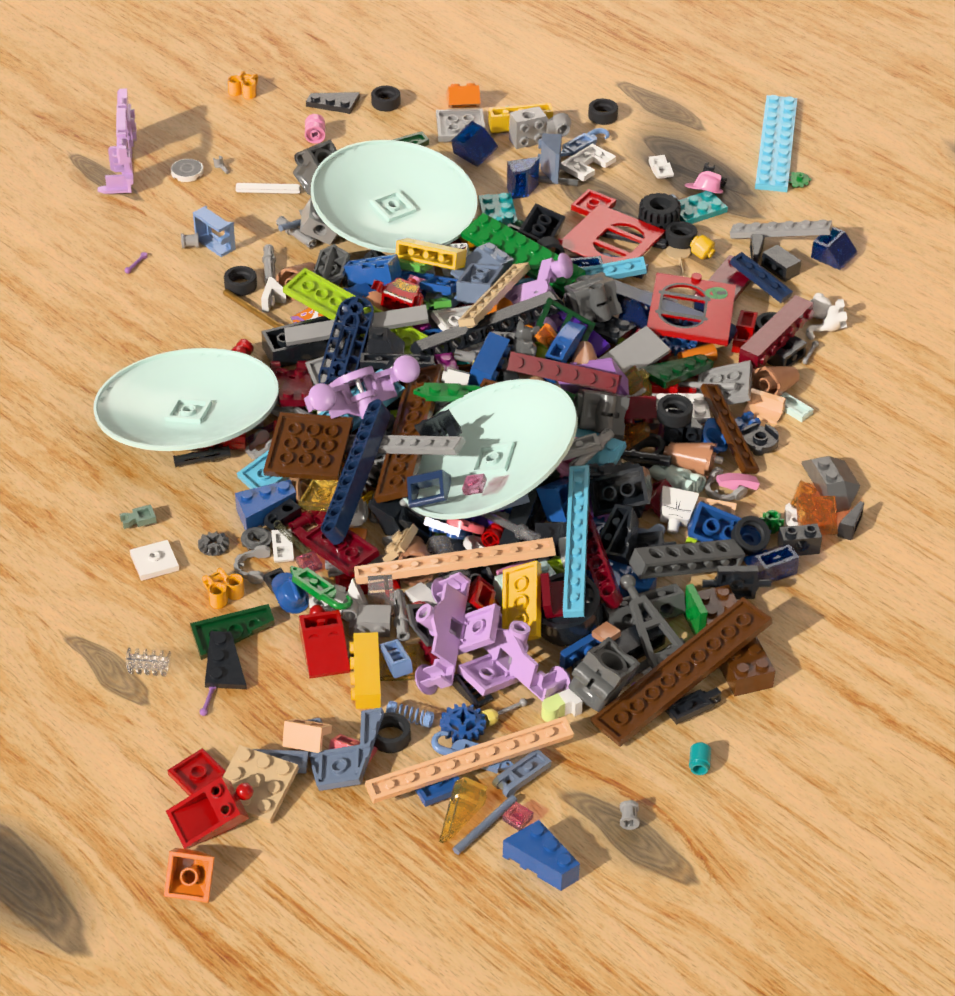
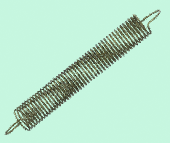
[274,521,315,561]

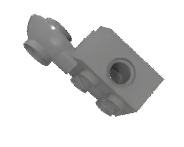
[509,106,571,149]
[300,198,339,245]

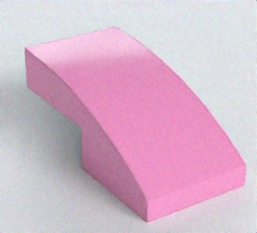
[716,473,760,490]

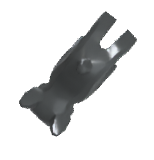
[507,321,540,362]

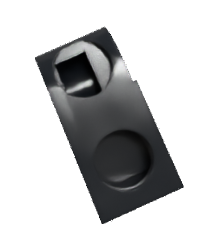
[264,498,302,530]

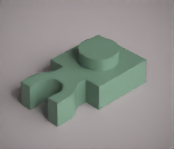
[120,504,157,529]

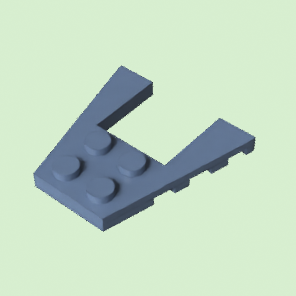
[308,707,384,791]

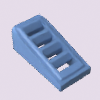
[379,639,413,678]

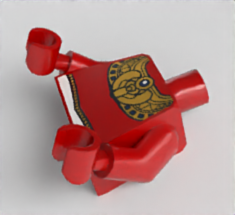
[371,278,424,310]

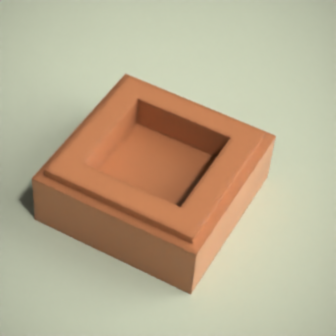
[592,621,621,642]

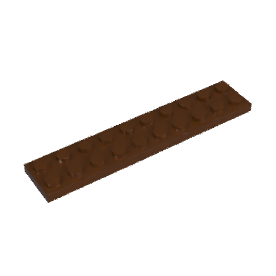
[374,363,444,503]
[591,597,773,747]

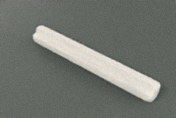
[236,183,300,194]

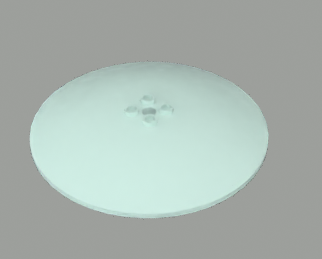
[311,140,477,253]
[93,348,279,451]
[403,379,578,520]

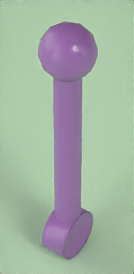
[124,252,147,274]
[199,687,217,716]

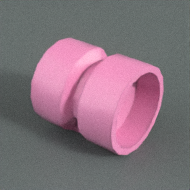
[305,114,325,144]

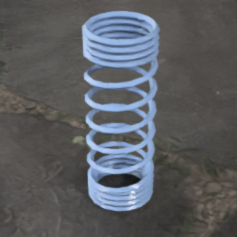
[385,701,434,728]

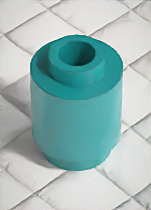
[689,742,711,775]

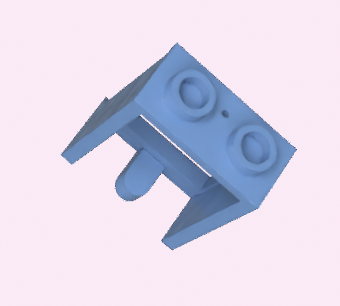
[193,206,236,257]

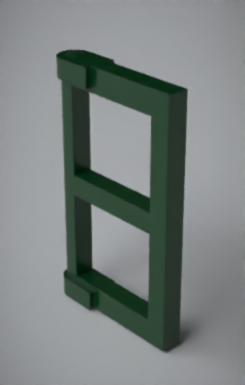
[535,297,596,342]

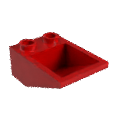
[299,604,350,679]
[166,776,254,849]

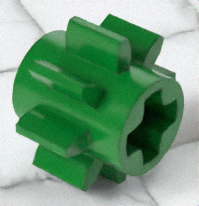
[760,510,784,534]

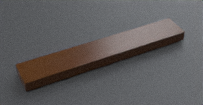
[700,383,760,474]

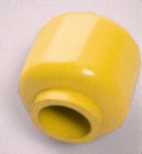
[690,235,716,260]

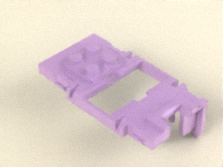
[98,88,137,194]

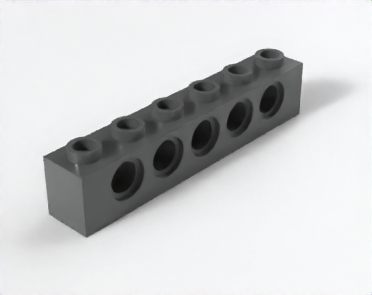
[629,539,745,579]

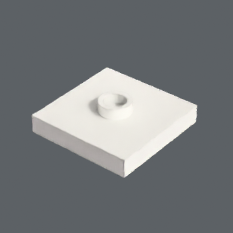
[130,540,179,581]

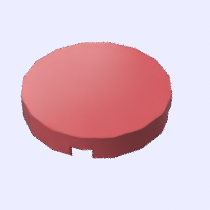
[446,519,485,535]

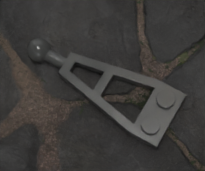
[620,574,684,669]

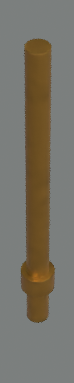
[223,289,285,328]

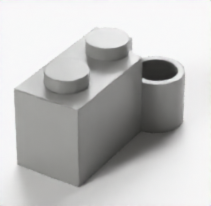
[341,599,392,637]

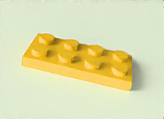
[502,561,541,641]

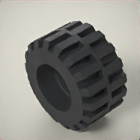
[638,193,681,230]

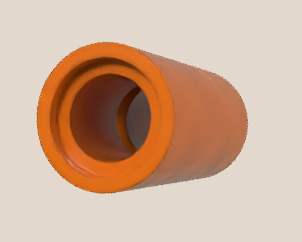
[678,344,718,361]

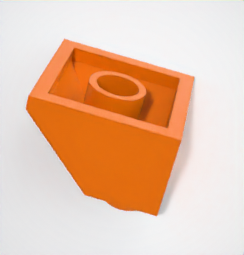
[164,848,215,903]

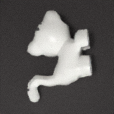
[806,293,847,340]

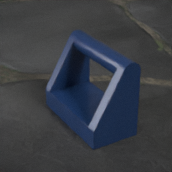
[407,470,451,508]

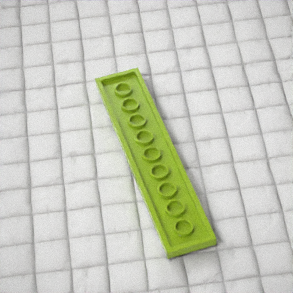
[283,268,429,354]

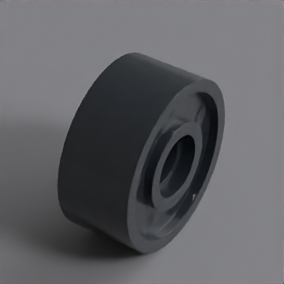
[541,572,604,646]

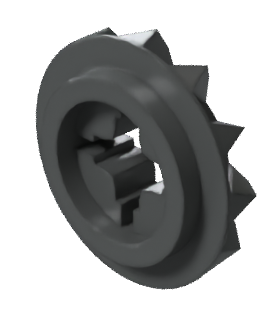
[241,527,272,551]
[198,531,229,556]

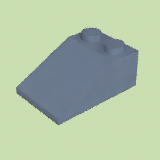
[538,133,562,184]
[450,242,514,279]
[456,263,504,304]

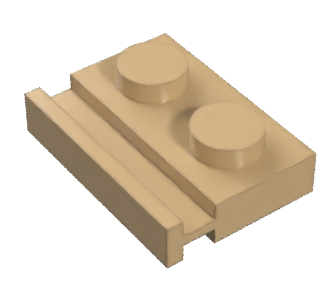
[381,524,419,562]

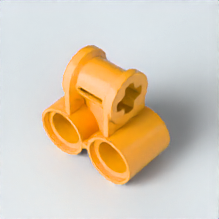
[228,71,258,99]
[202,568,244,609]

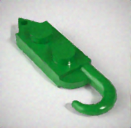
[413,383,482,402]
[290,566,353,610]

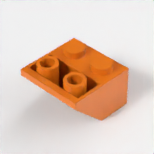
[446,83,480,108]

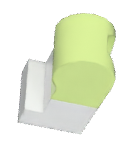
[541,689,583,722]

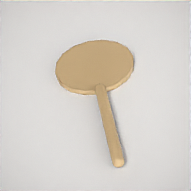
[666,246,691,277]

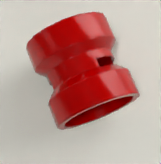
[231,339,254,356]
[481,522,505,547]

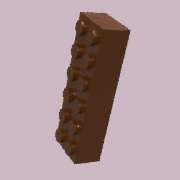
[698,585,776,697]

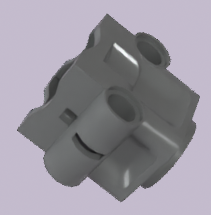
[293,140,337,196]
[564,272,622,322]
[573,388,630,436]
[568,637,641,712]

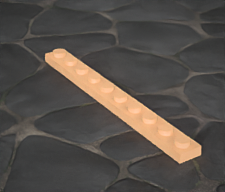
[354,537,556,585]
[365,716,574,804]

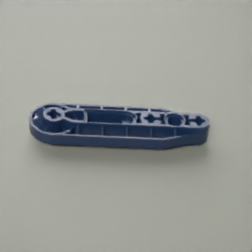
[318,296,374,390]

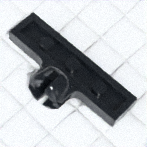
[360,353,434,370]

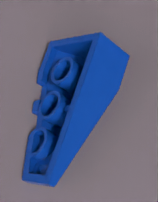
[688,501,771,549]

